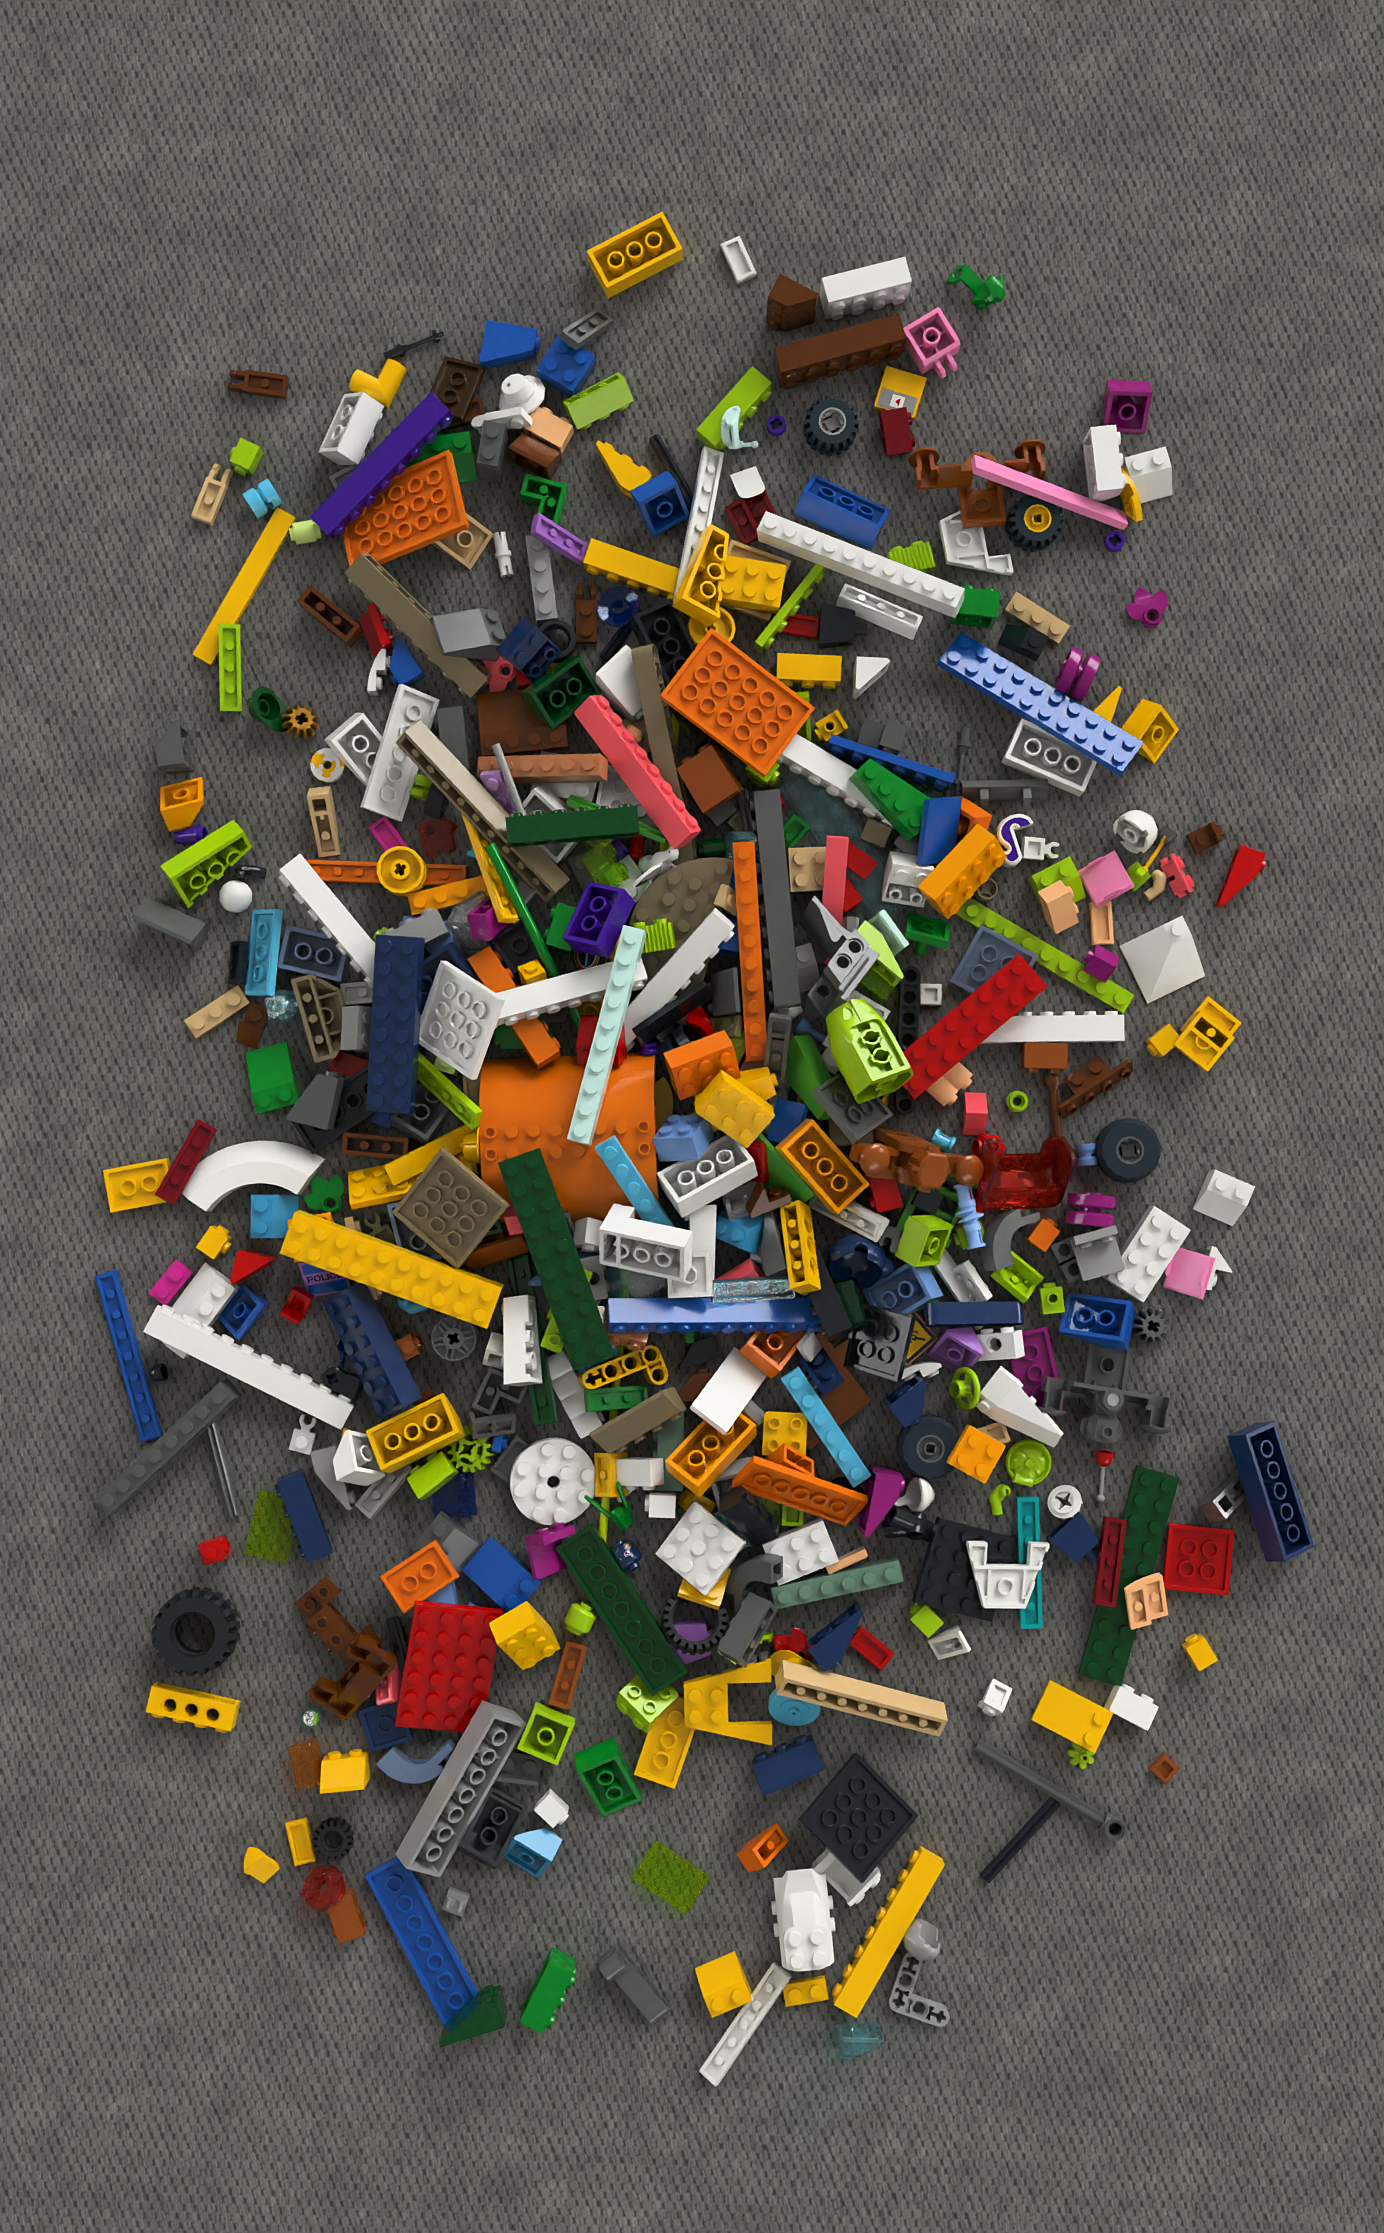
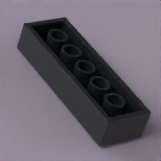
[629,598,702,739]

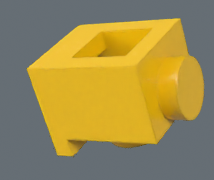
[813,709,848,744]

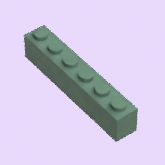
[770,1556,904,1609]

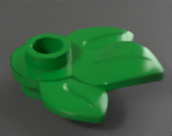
[304,1174,345,1214]

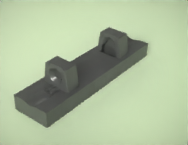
[960,779,1049,807]
[764,1013,792,1097]

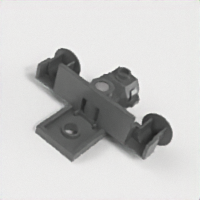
[1037,1342,1173,1444]

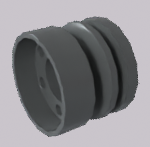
[431,1315,480,1361]

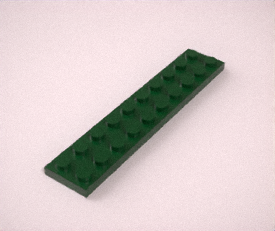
[498,1148,615,1371]
[1078,1465,1180,1686]

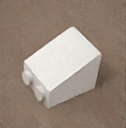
[596,645,644,724]

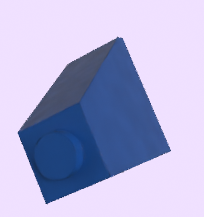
[479,320,541,370]

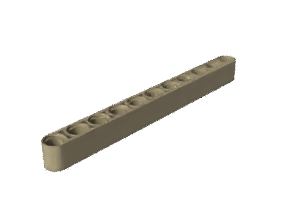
[631,644,699,866]

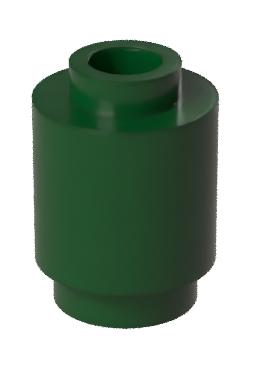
[698,837,730,858]

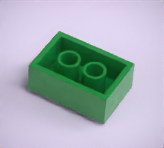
[519,1947,577,2034]

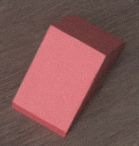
[962,1092,988,1136]

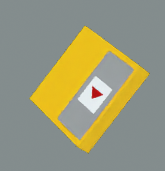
[874,366,927,421]

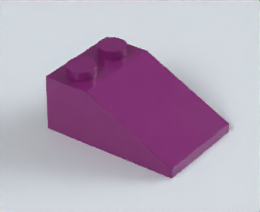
[857,1463,905,1537]

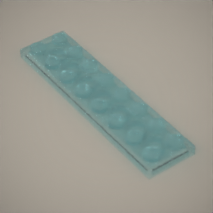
[779,774,910,919]

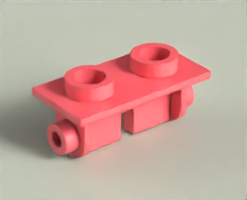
[1159,853,1195,898]

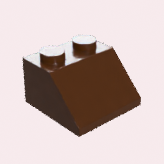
[509,433,562,480]

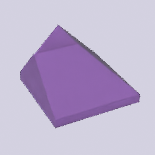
[927,1326,984,1377]

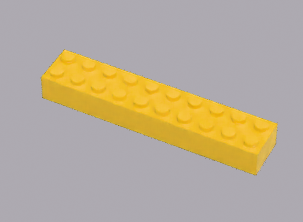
[280,1210,504,1329]

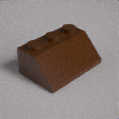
[766,274,819,332]

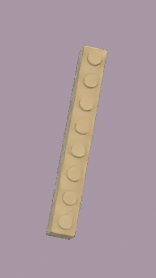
[775,1660,948,1736]

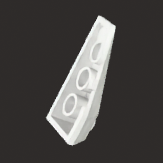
[976,1366,1064,1447]

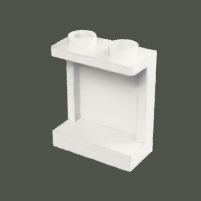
[812,1848,881,1907]

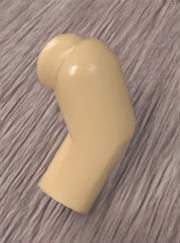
[1143,870,1167,901]

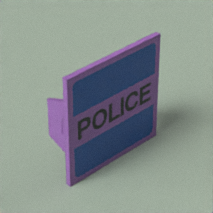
[298,1262,350,1297]

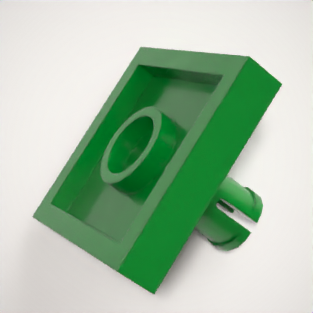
[904,912,950,956]

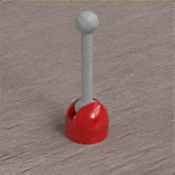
[1095,1450,1113,1503]

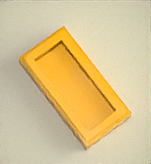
[285,1817,317,1866]

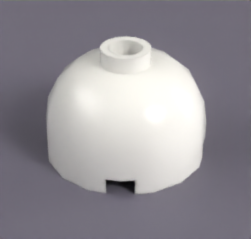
[1113,810,1157,854]

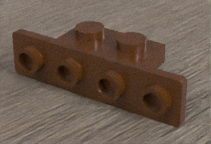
[1058,1056,1134,1118]

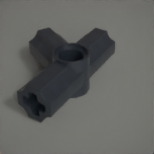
[882,1505,935,1542]

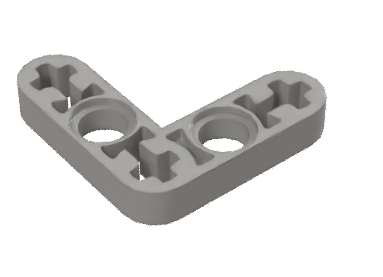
[888,1950,950,2027]

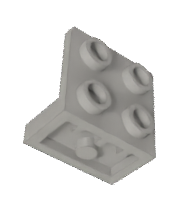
[1070,1225,1125,1281]

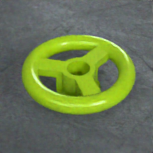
[949,1367,980,1410]

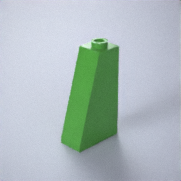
[786,1035,832,1121]

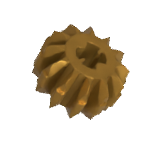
[282,703,319,740]

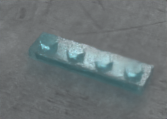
[710,1276,796,1303]

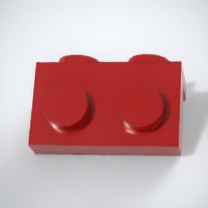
[358,603,394,656]

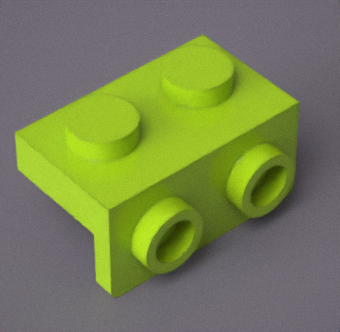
[990,1251,1044,1304]

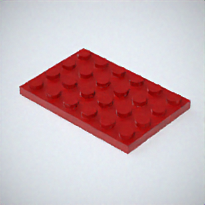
[394,1600,503,1732]

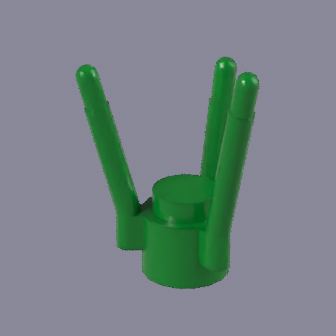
[584,1481,633,1529]

